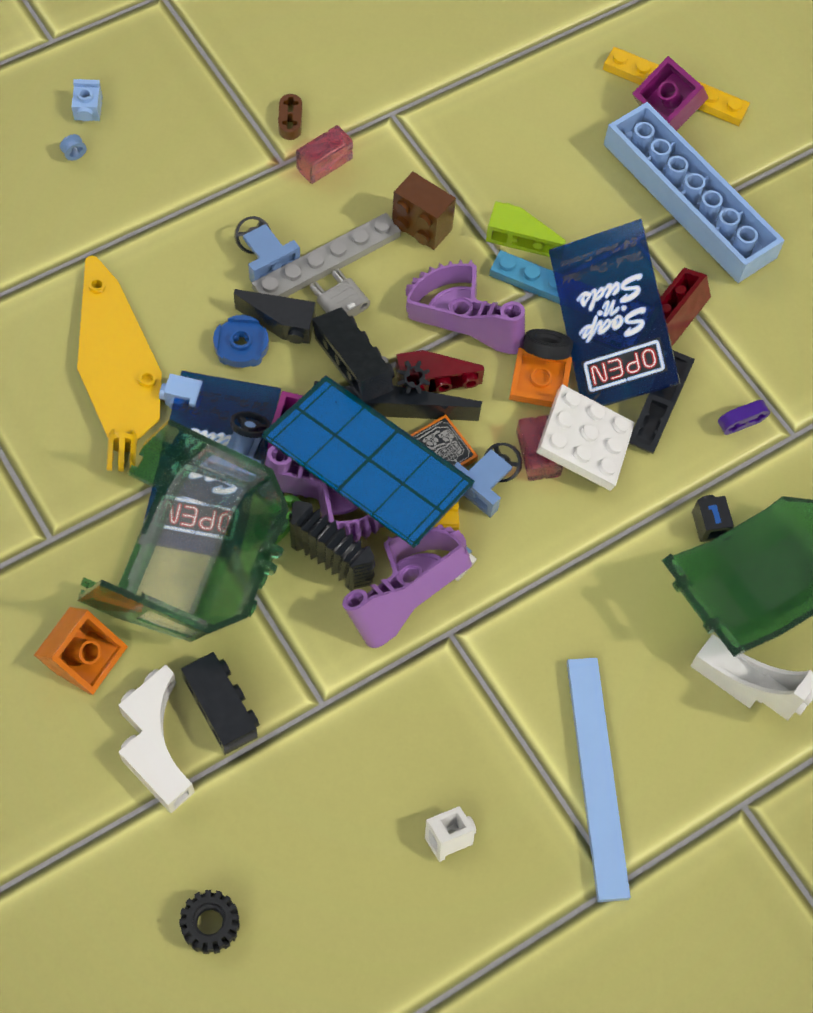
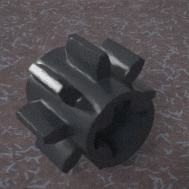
[396,360,430,394]

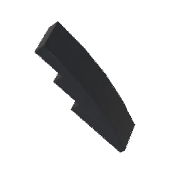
[629,349,695,454]

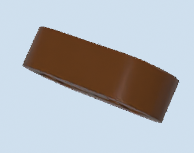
[278,94,302,140]

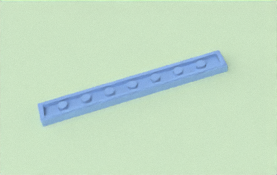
[567,658,631,902]

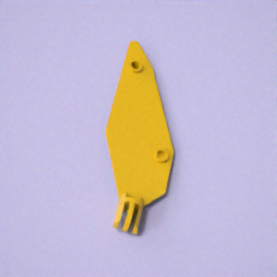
[77,256,162,472]

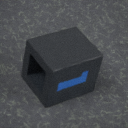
[692,495,734,542]

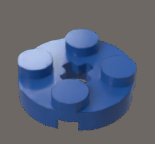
[213,315,269,368]

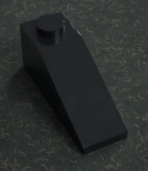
[234,289,316,344]

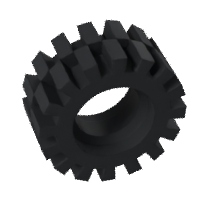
[179,890,240,954]

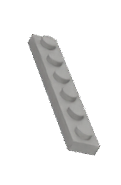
[252,213,401,297]

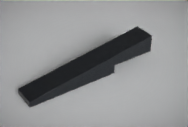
[313,381,482,421]

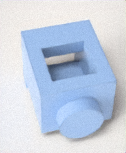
[71,79,103,121]
[159,374,204,417]

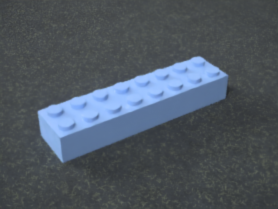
[604,102,785,283]

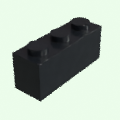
[181,652,260,755]

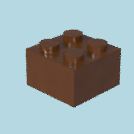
[392,171,456,250]

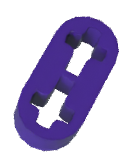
[718,400,770,435]

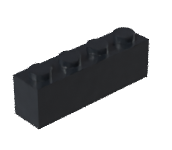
[312,307,395,403]

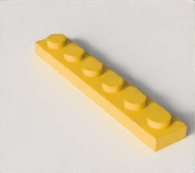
[603,46,750,126]

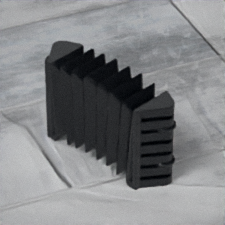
[289,501,375,591]

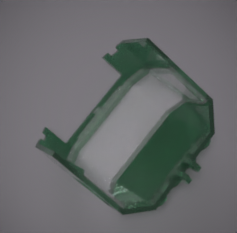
[77,419,289,642]

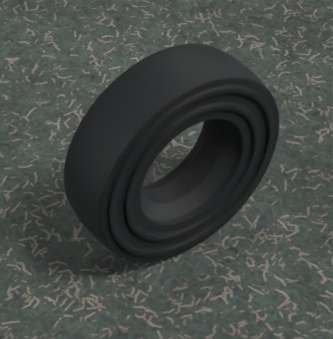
[523,329,573,360]

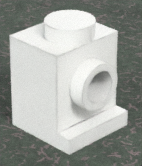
[425,806,476,862]

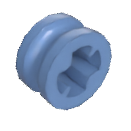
[60,134,87,161]

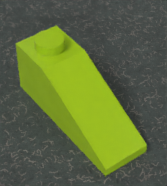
[486,201,566,260]

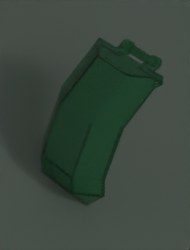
[661,496,813,657]

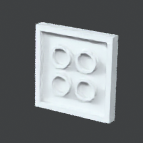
[536,384,635,491]

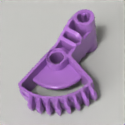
[405,259,525,355]
[260,445,384,542]
[342,524,472,648]

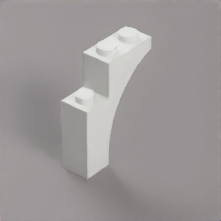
[691,634,813,721]
[118,665,195,813]

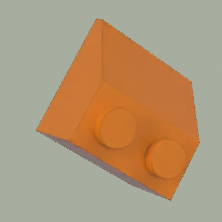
[34,607,128,695]

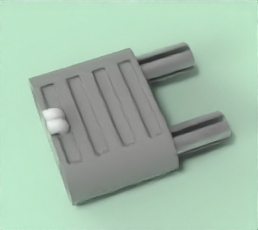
[310,269,371,317]

